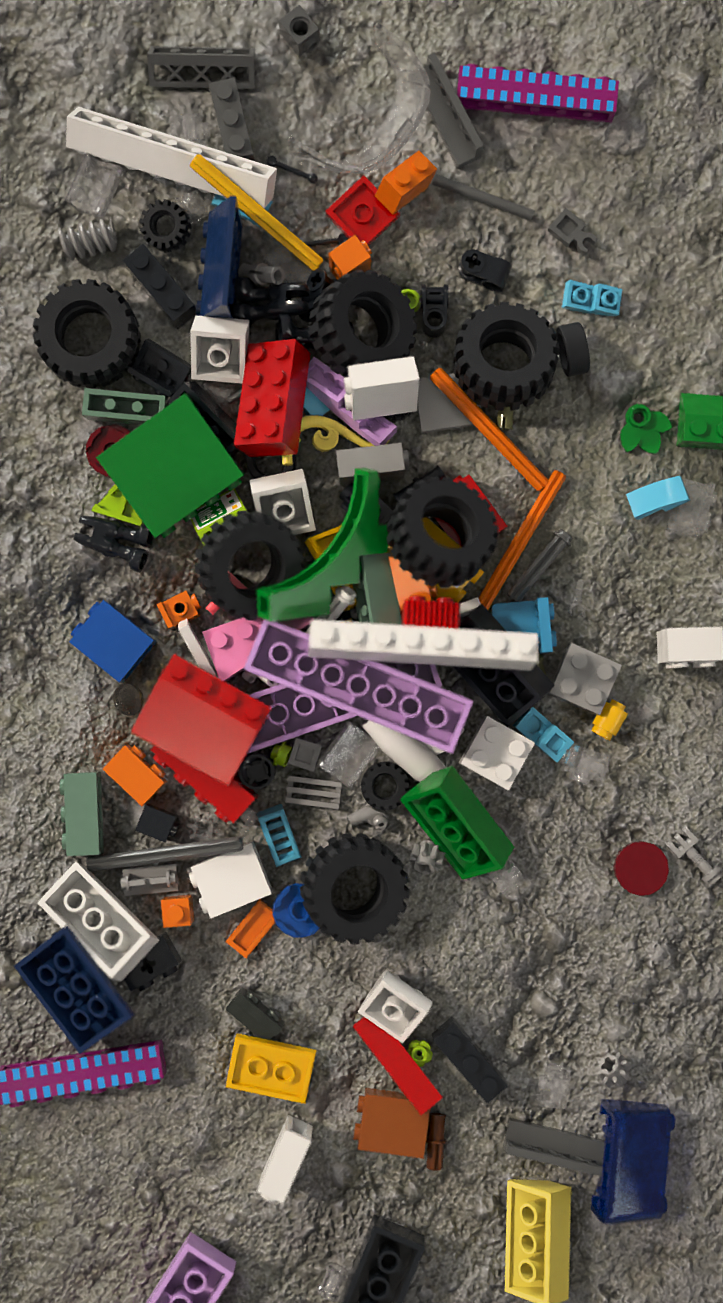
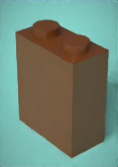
[353,1087,430,1159]

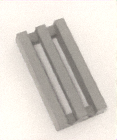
[285,775,342,809]

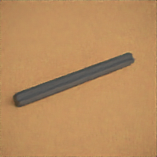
[86,836,244,872]

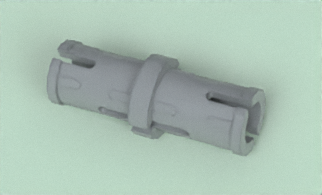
[238,263,285,285]

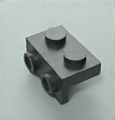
[226,987,284,1040]

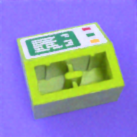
[191,488,247,545]

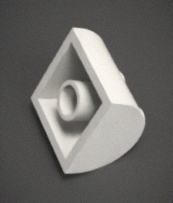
[358,970,432,1043]

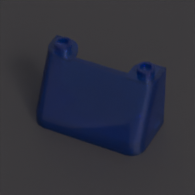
[591,1099,675,1225]

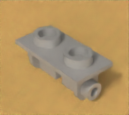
[121,864,179,896]

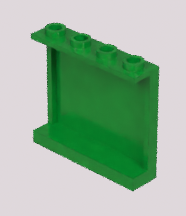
[96,393,244,538]

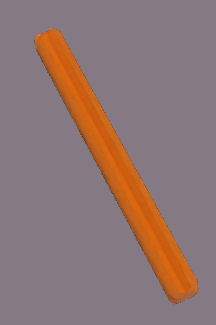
[430,367,548,491]
[478,470,566,610]

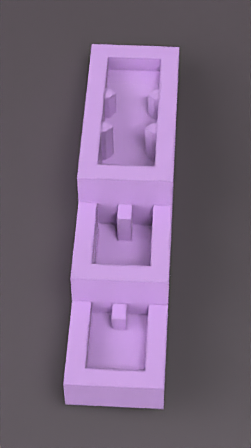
[306,357,397,446]

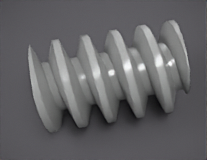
[58,217,117,261]

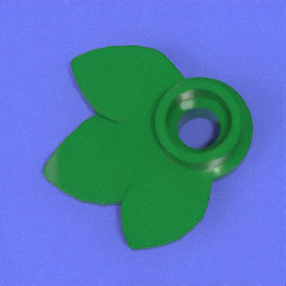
[620,404,672,454]

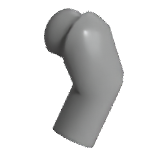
[347,806,388,830]

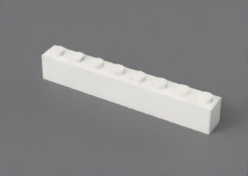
[66,107,277,208]
[308,620,537,670]

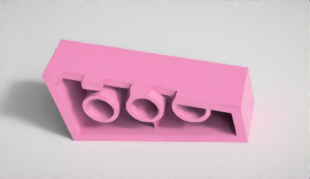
[202,616,314,682]

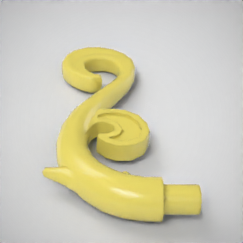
[282,415,390,466]

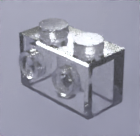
[561,745,611,784]

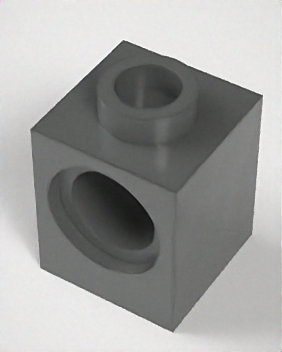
[279,5,320,57]

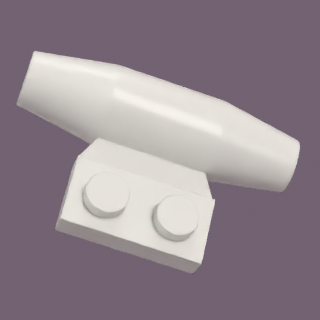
[362,719,465,782]

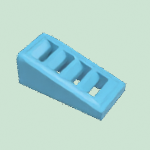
[257,804,302,867]

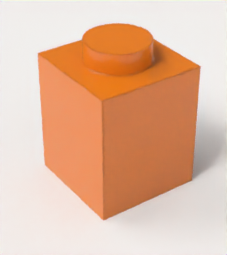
[161,894,194,928]

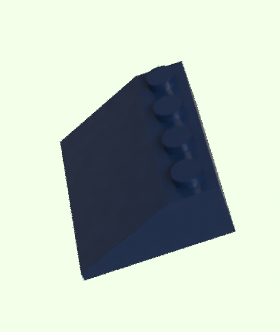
[196,196,243,319]
[14,925,135,1054]

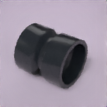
[239,753,276,790]

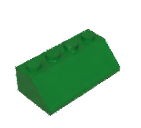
[677,393,723,450]
[400,766,514,880]

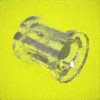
[316,1262,349,1302]

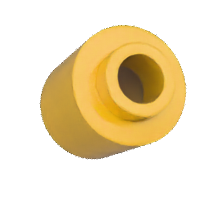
[591,699,628,741]

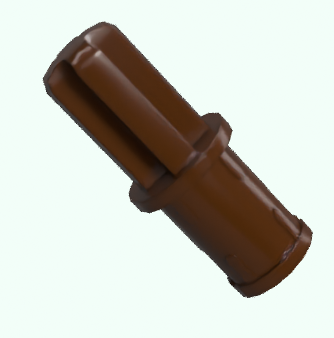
[426,1112,447,1171]

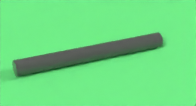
[432,174,535,221]

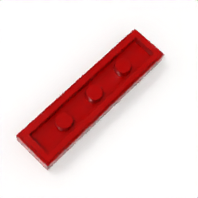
[352,1017,443,1116]

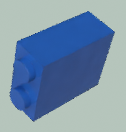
[69,600,157,683]

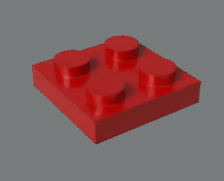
[325,175,400,246]

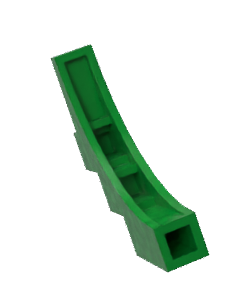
[257,468,389,622]

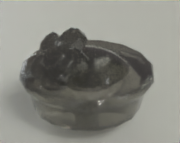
[113,683,144,716]

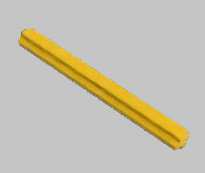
[190,154,323,271]

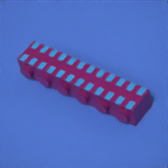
[456,64,619,123]
[0,1039,167,1107]

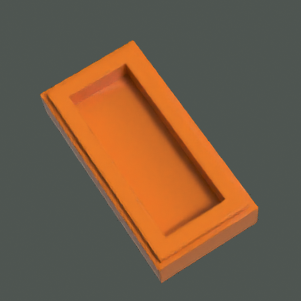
[225,898,275,959]

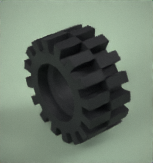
[139,199,191,252]

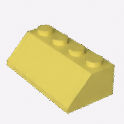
[505,1179,571,1303]

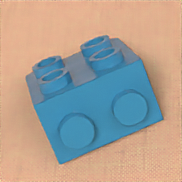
[491,597,557,654]

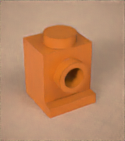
[156,590,202,630]

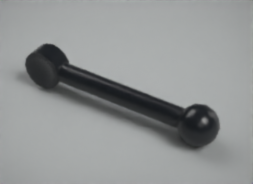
[266,156,318,184]
[304,234,348,247]

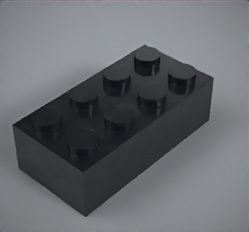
[453,604,555,727]
[338,1214,426,1303]

